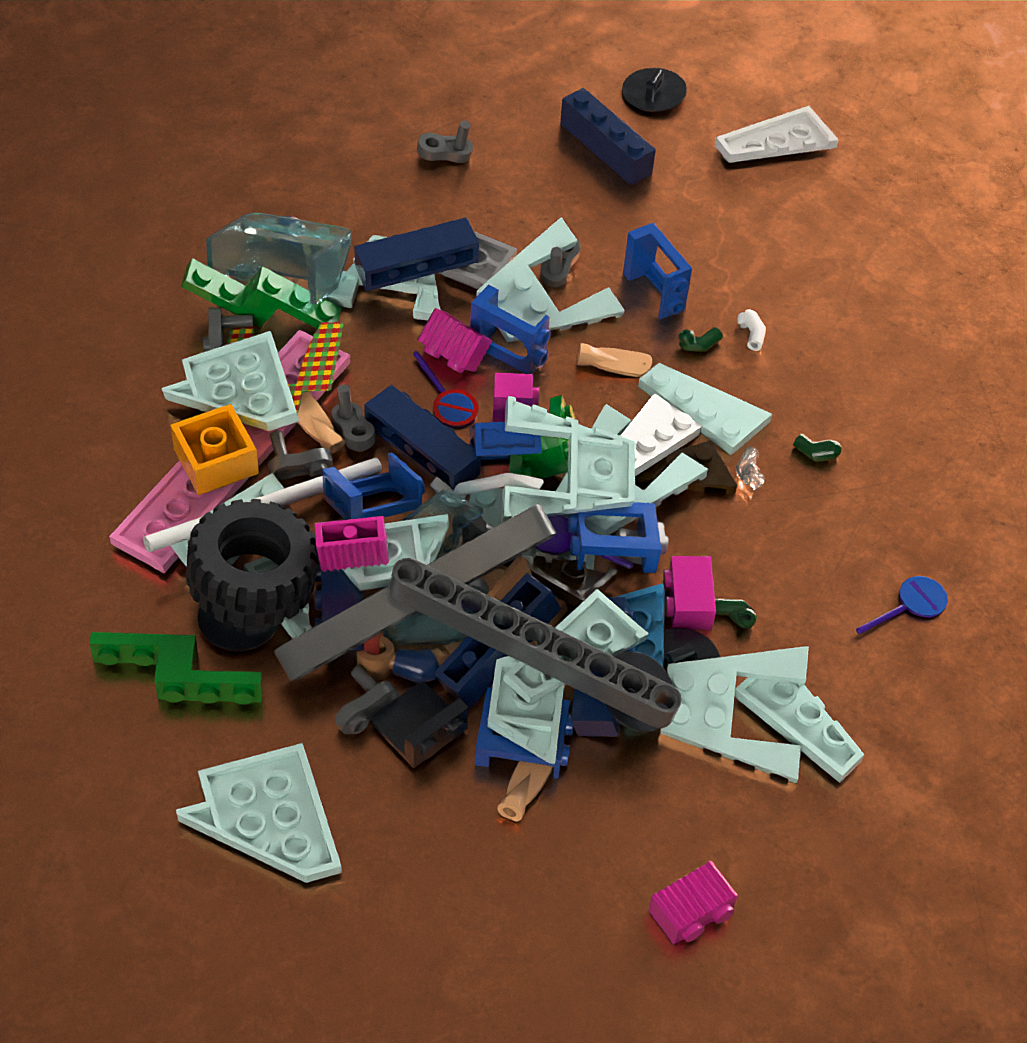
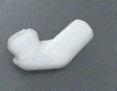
[737,310,766,351]

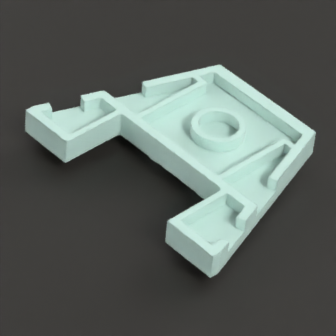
[325,235,440,321]

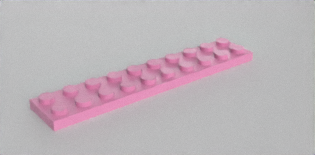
[109,330,350,573]

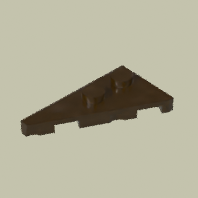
[635,440,737,494]
[504,551,618,608]

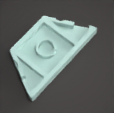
[341,514,449,591]
[488,656,564,764]

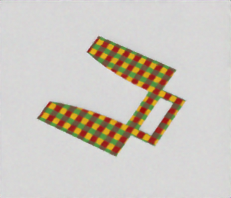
[227,321,344,413]

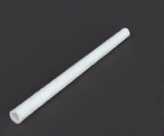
[143,458,382,553]

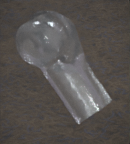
[736,447,765,489]

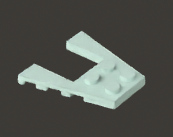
[476,217,625,343]
[501,396,635,522]
[556,404,708,535]
[661,646,809,783]

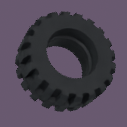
[186,499,319,629]

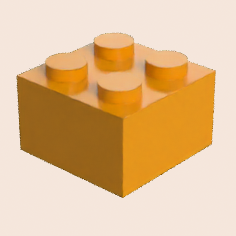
[170,404,259,496]

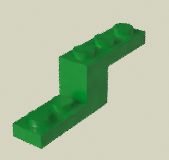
[181,258,341,329]
[509,395,575,479]
[89,632,263,704]

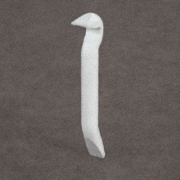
[430,473,544,504]

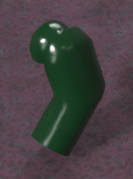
[678,327,723,352]
[793,434,842,462]
[715,598,757,629]

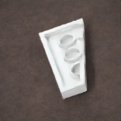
[715,106,839,163]
[621,393,703,476]

